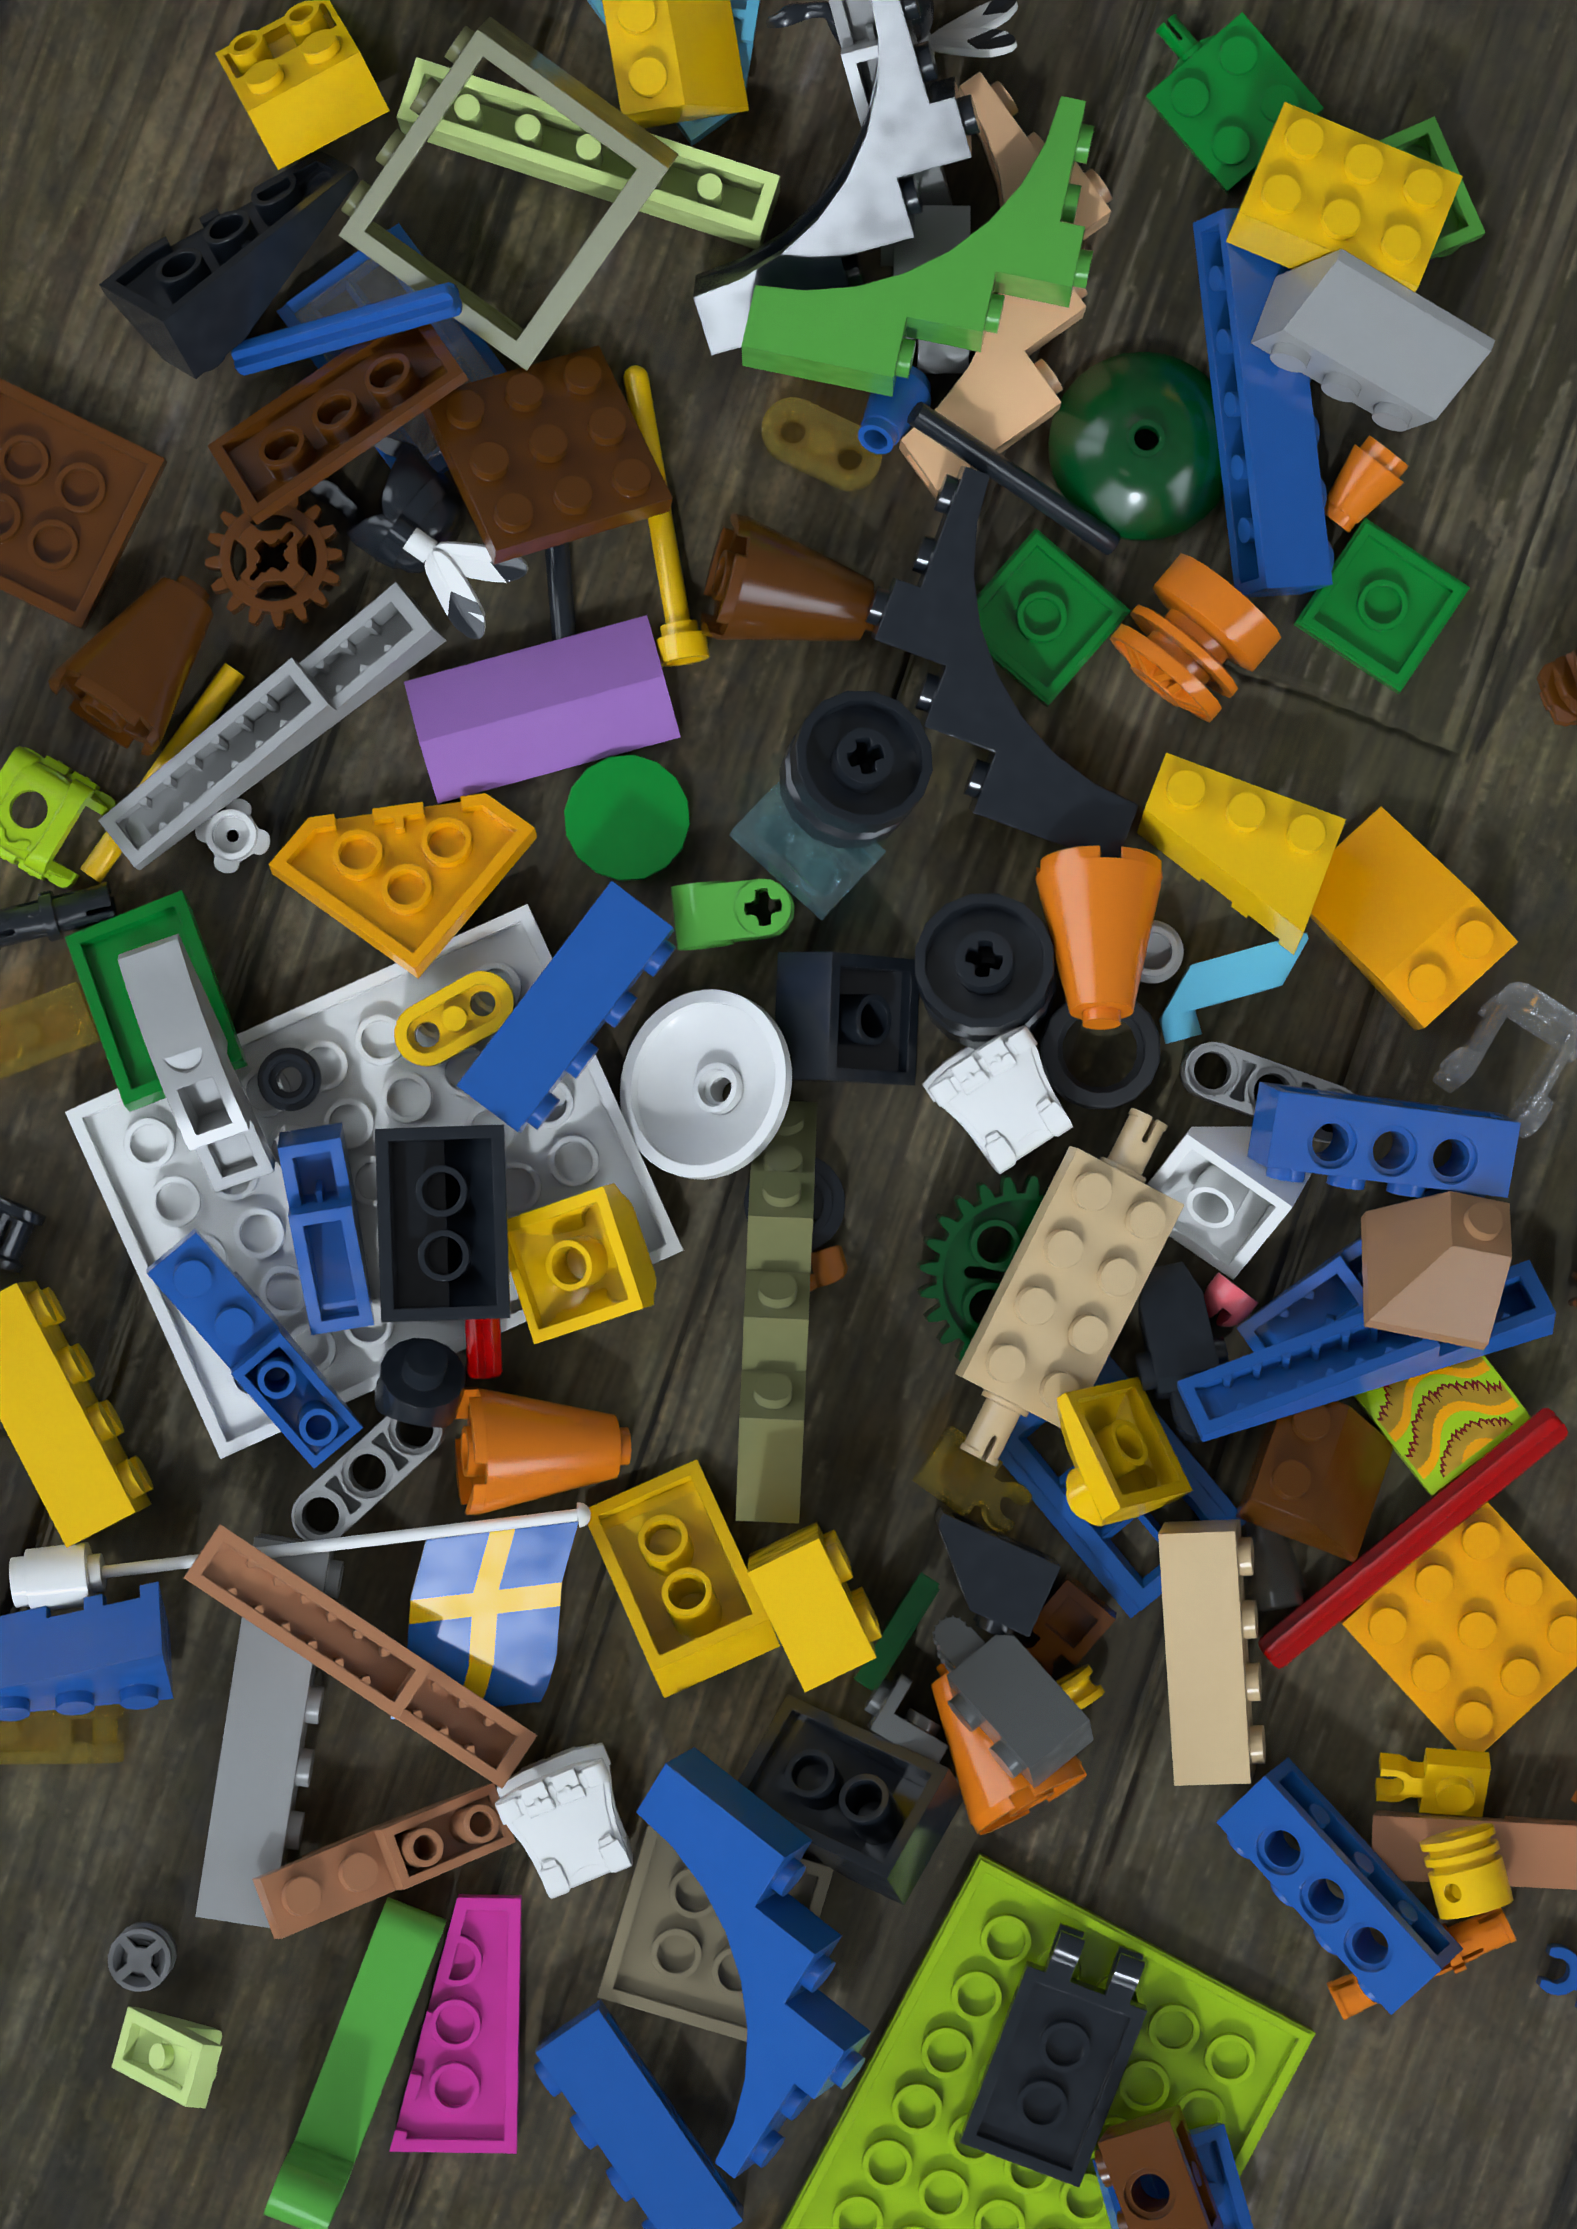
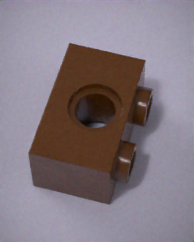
[1095,2105,1224,2229]

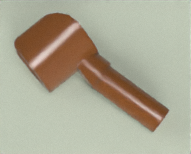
[810,1245,848,1292]

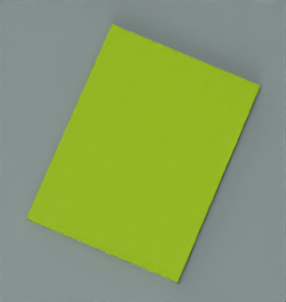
[780,1852,1316,2229]

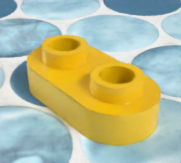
[394,971,515,1067]

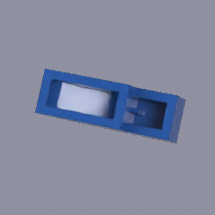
[277,1122,375,1335]

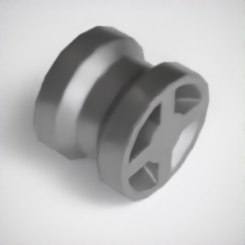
[108,1921,177,1992]

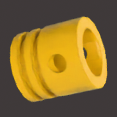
[1419,1823,1514,1920]

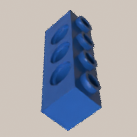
[1247,1082,1521,1198]
[1216,1757,1463,2015]

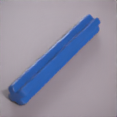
[231,282,463,376]

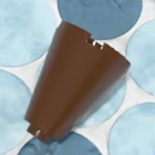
[701,513,875,641]
[48,575,214,756]

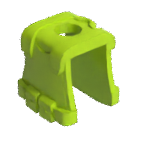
[0,746,118,889]

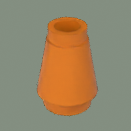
[1324,435,1409,533]

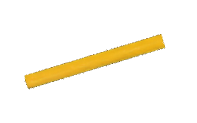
[80,663,245,883]

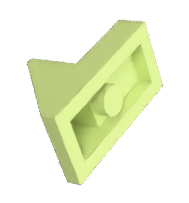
[111,2006,222,2108]

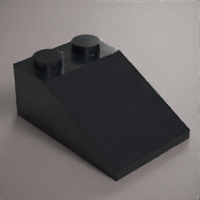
[738,1694,963,1905]

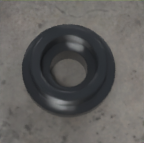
[257,1048,322,1111]

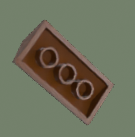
[207,324,469,525]

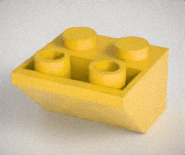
[215,0,390,170]

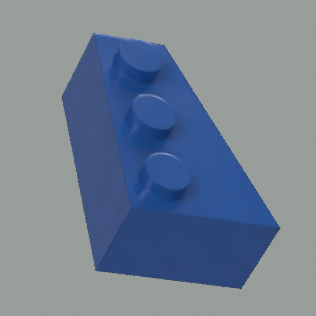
[0,1582,174,1721]

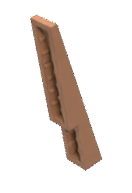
[183,1524,537,1789]
[1371,1810,1577,1890]

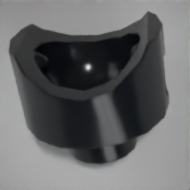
[375,1338,465,1428]

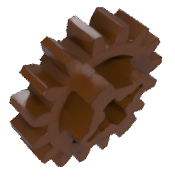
[205,496,345,630]

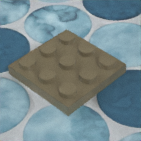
[597,1824,834,2042]

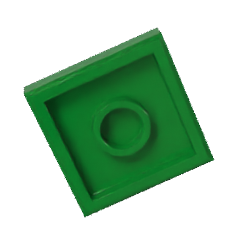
[1293,518,1470,694]
[977,528,1131,707]

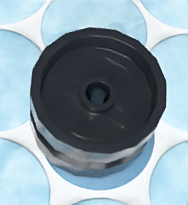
[779,691,933,848]
[915,893,1057,1049]

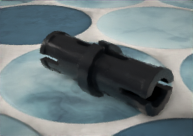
[0,881,118,950]

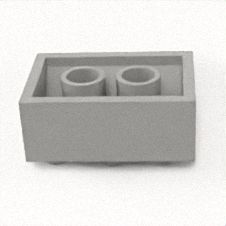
[1251,249,1495,432]

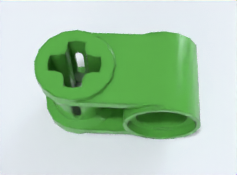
[671,879,795,951]

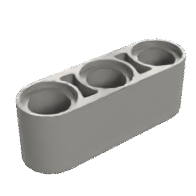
[1180,1042,1353,1143]
[291,1416,447,1541]

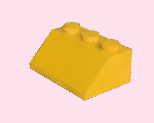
[602,0,749,128]

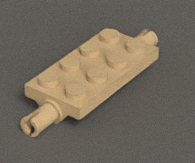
[955,1108,1184,1467]

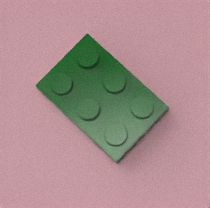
[65,890,248,1112]

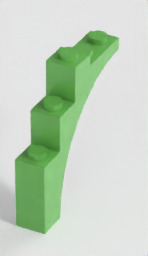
[741,96,1095,397]

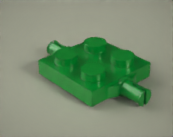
[1146,12,1324,194]

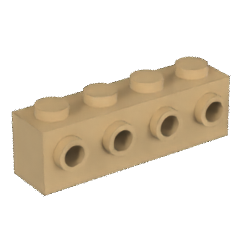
[1158,1519,1266,1786]

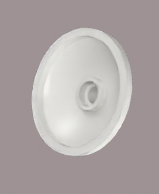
[620,989,792,1180]

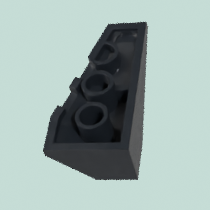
[99,151,359,379]

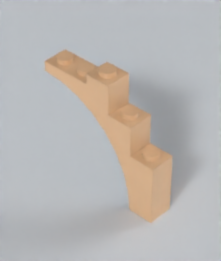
[899,72,1112,500]

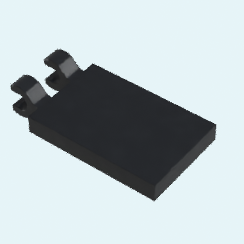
[960,1923,1147,2187]

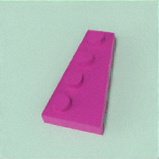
[389,1894,522,2154]

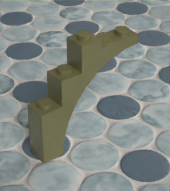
[736,1101,817,1523]

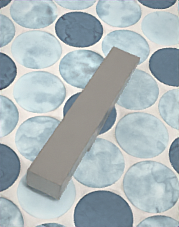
[98,582,447,870]

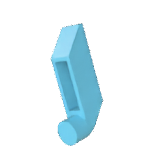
[1159,933,1309,1044]

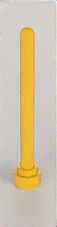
[623,365,710,667]

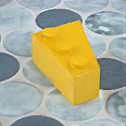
[1137,753,1346,955]

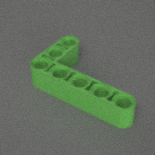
[263,1897,447,2229]

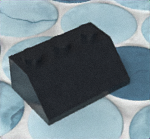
[375,1124,511,1322]

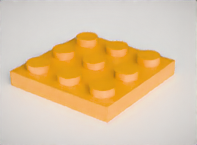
[1340,1502,1577,1752]

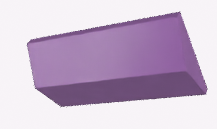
[404,615,681,804]

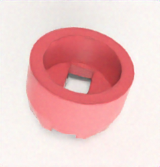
[1204,1272,1258,1327]

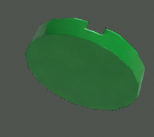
[564,755,690,882]

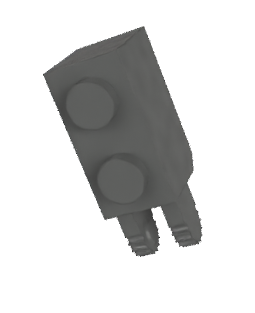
[932,1615,1094,1789]

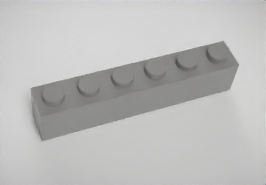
[195,1533,344,1928]

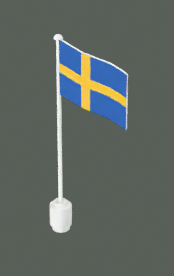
[9,1502,591,1719]

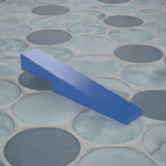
[1177,1260,1556,1442]

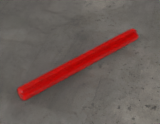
[1258,1407,1569,1669]

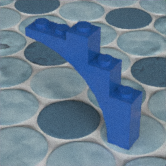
[636,1747,871,2179]

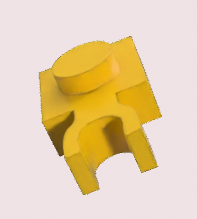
[1375,1748,1491,1817]

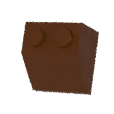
[1235,1401,1393,1562]

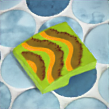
[1353,1356,1531,1497]

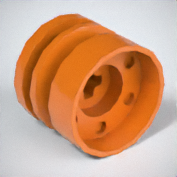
[1110,553,1282,723]

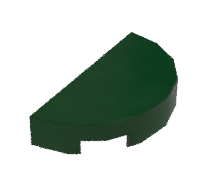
[854,1572,940,1691]

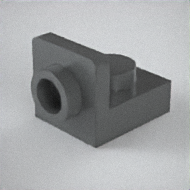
[864,1671,949,1763]

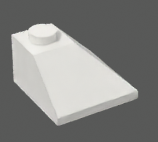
[1147,1127,1312,1280]

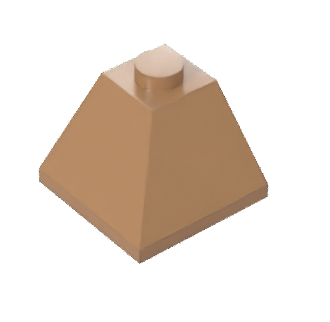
[1361,1191,1512,1350]

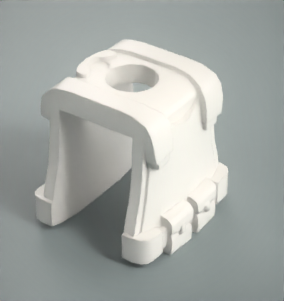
[922,1025,1073,1174]
[495,1743,633,1899]

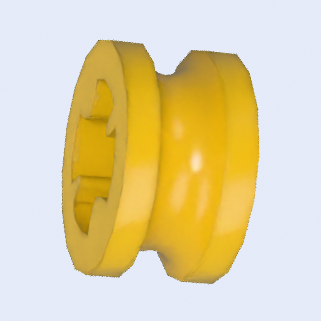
[1055,1664,1105,1710]

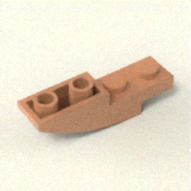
[252,1783,516,1939]

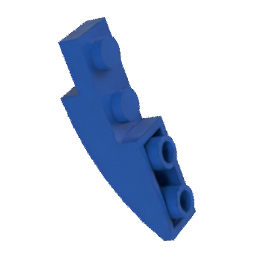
[146,1228,363,1468]

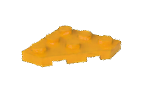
[269,793,537,979]

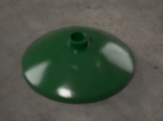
[1048,352,1224,541]

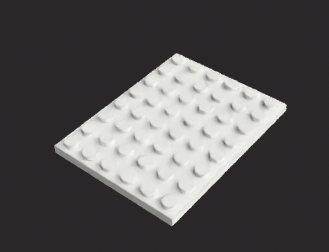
[65,904,684,1459]

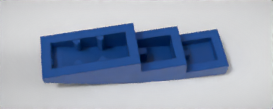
[1236,1188,1447,1352]

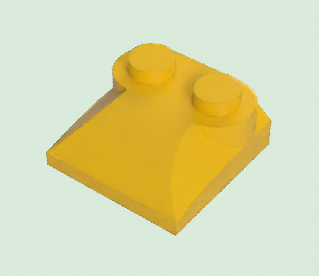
[508,1183,656,1344]
[1057,1377,1193,1526]

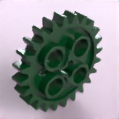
[917,1174,1051,1362]

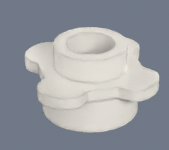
[195,798,271,873]

